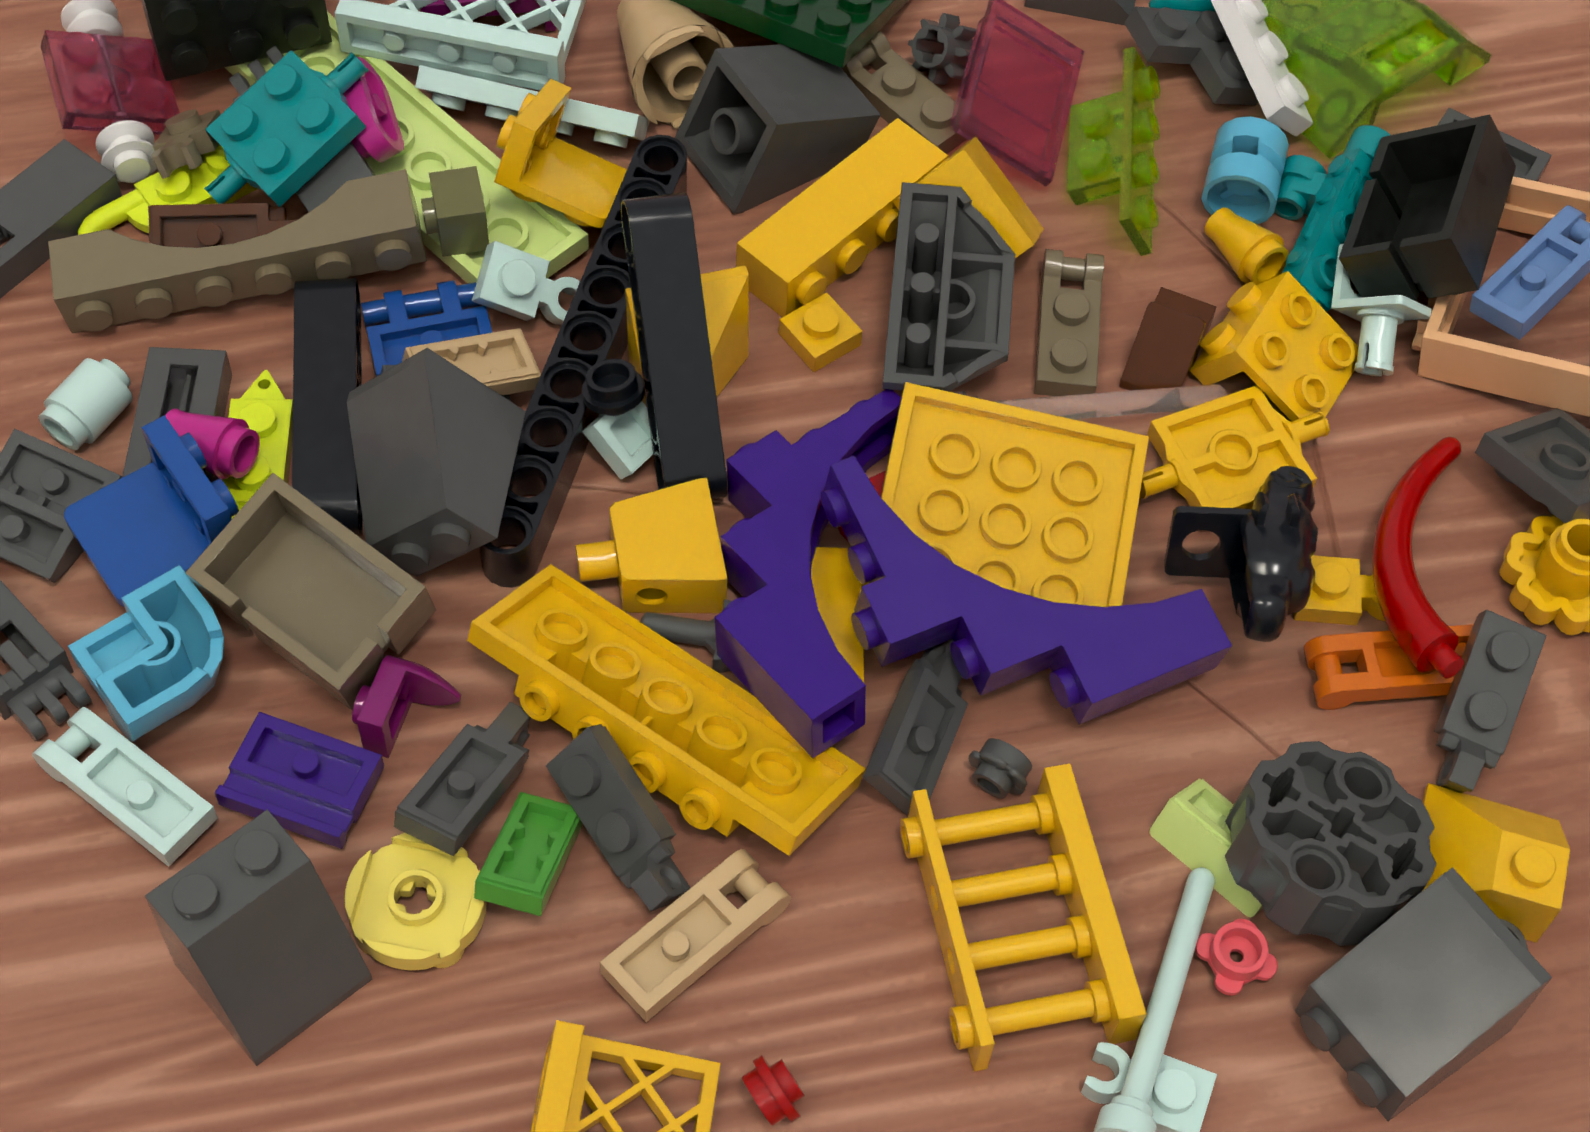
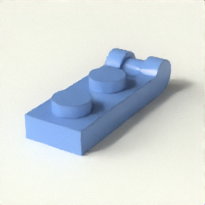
[1469,205,1590,340]

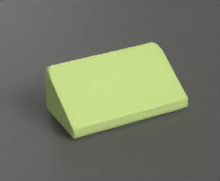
[1149,778,1263,918]

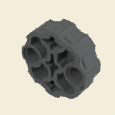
[1225,741,1437,946]

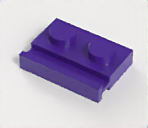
[215,712,384,849]

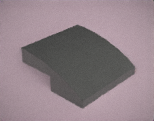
[0,428,122,583]

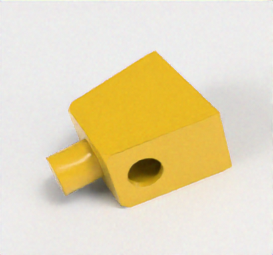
[575,478,727,613]

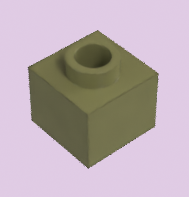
[421,166,489,257]

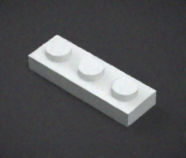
[1211,0,1314,137]

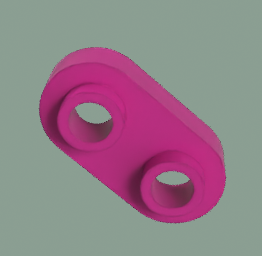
[343,57,404,163]

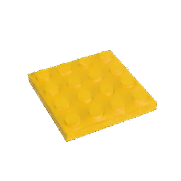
[862,382,1149,607]

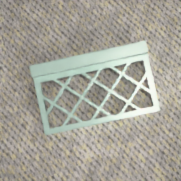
[335,0,586,90]

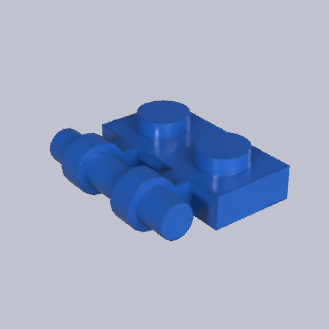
[361,280,493,376]

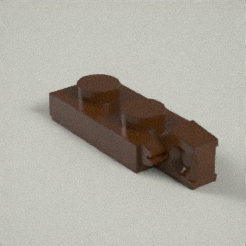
[148,203,296,248]

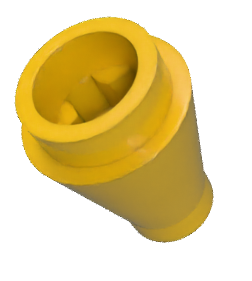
[1205,207,1289,285]

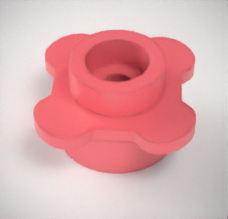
[1195,919,1278,996]

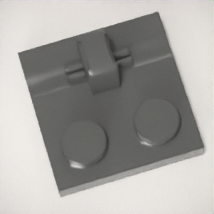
[1475,408,1590,523]

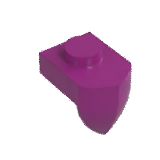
[352,655,461,758]

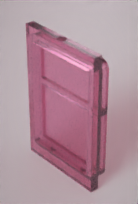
[951,0,1084,186]

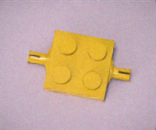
[1140,385,1330,509]

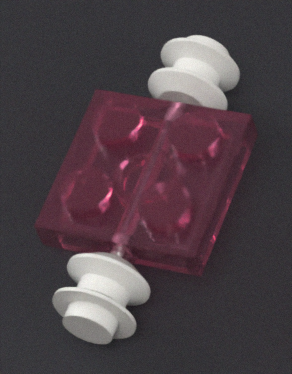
[40,0,180,183]

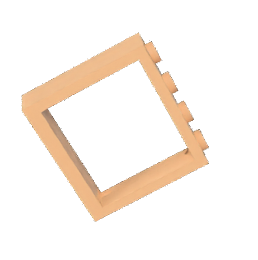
[1411,176,1590,417]

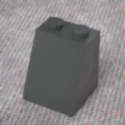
[675,44,881,214]
[347,348,526,577]
[145,809,372,1066]
[1295,867,1552,1121]

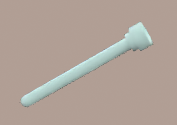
[1093,867,1215,1132]

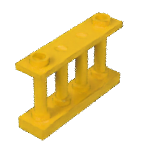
[900,763,1147,1072]

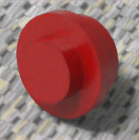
[742,1055,805,1126]

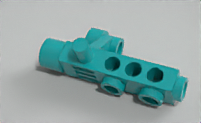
[1274,125,1390,311]

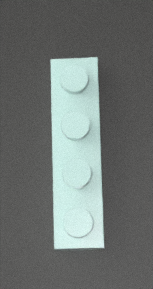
[415,65,649,148]

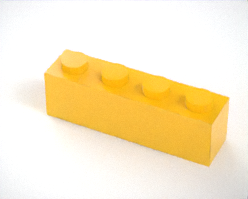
[736,118,949,317]

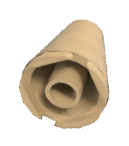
[617,0,734,129]

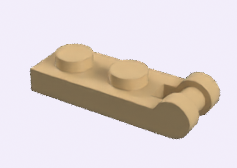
[600,849,792,1022]

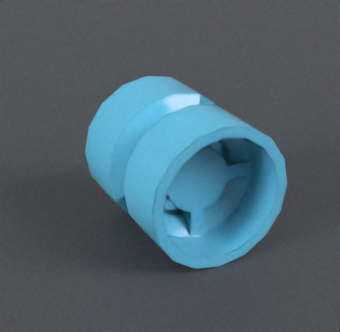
[1201,116,1289,225]

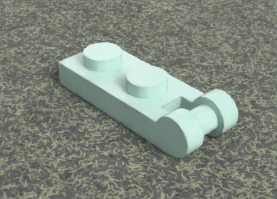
[32,707,218,867]

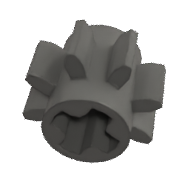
[908,13,980,85]

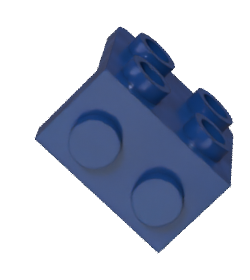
[64,415,239,607]

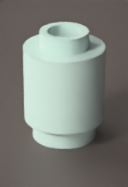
[39,358,133,450]

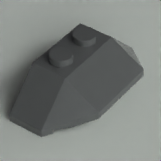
[882,182,1015,392]

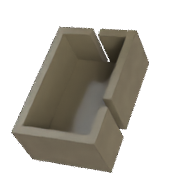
[185,473,436,710]

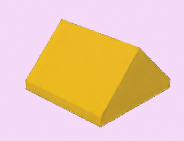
[893,136,1044,258]

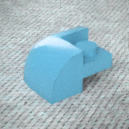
[68,565,224,742]

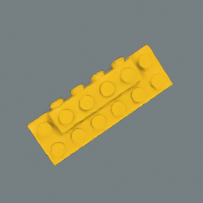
[467,564,866,856]

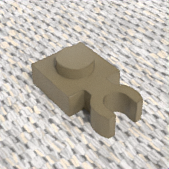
[151,109,221,179]

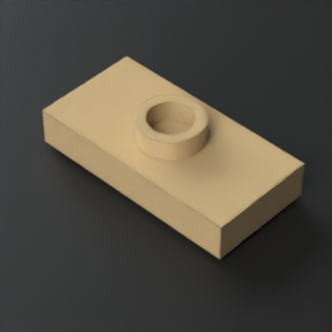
[402,328,541,396]

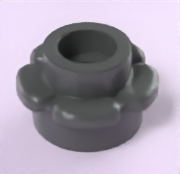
[968,738,1032,799]

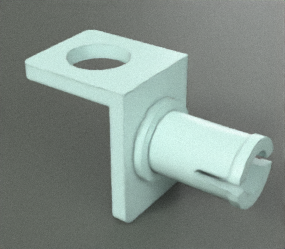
[1331,244,1432,376]

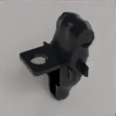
[1164,466,1318,642]

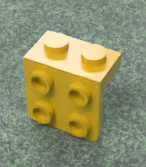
[494,78,627,228]
[1190,271,1358,421]

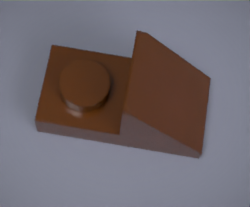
[1119,287,1217,407]

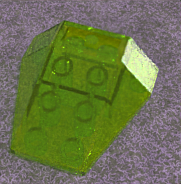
[1262,0,1491,159]

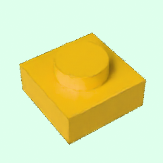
[778,292,863,372]

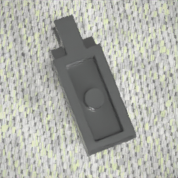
[1434,610,1547,793]
[863,639,968,815]
[394,702,531,856]
[546,724,690,911]

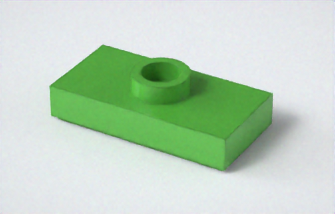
[474,792,583,916]

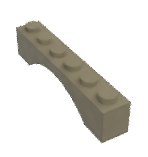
[48,169,427,333]

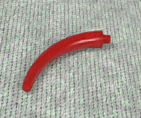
[1373,436,1464,679]

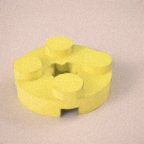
[345,833,487,970]

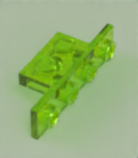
[1067,46,1161,256]

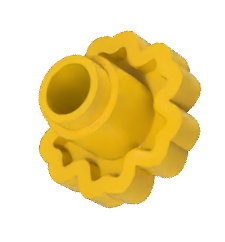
[1499,515,1590,635]

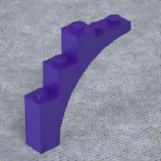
[714,389,901,758]
[821,456,1232,725]

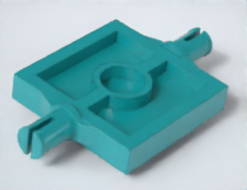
[204,50,369,207]

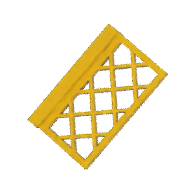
[530,1020,721,1132]

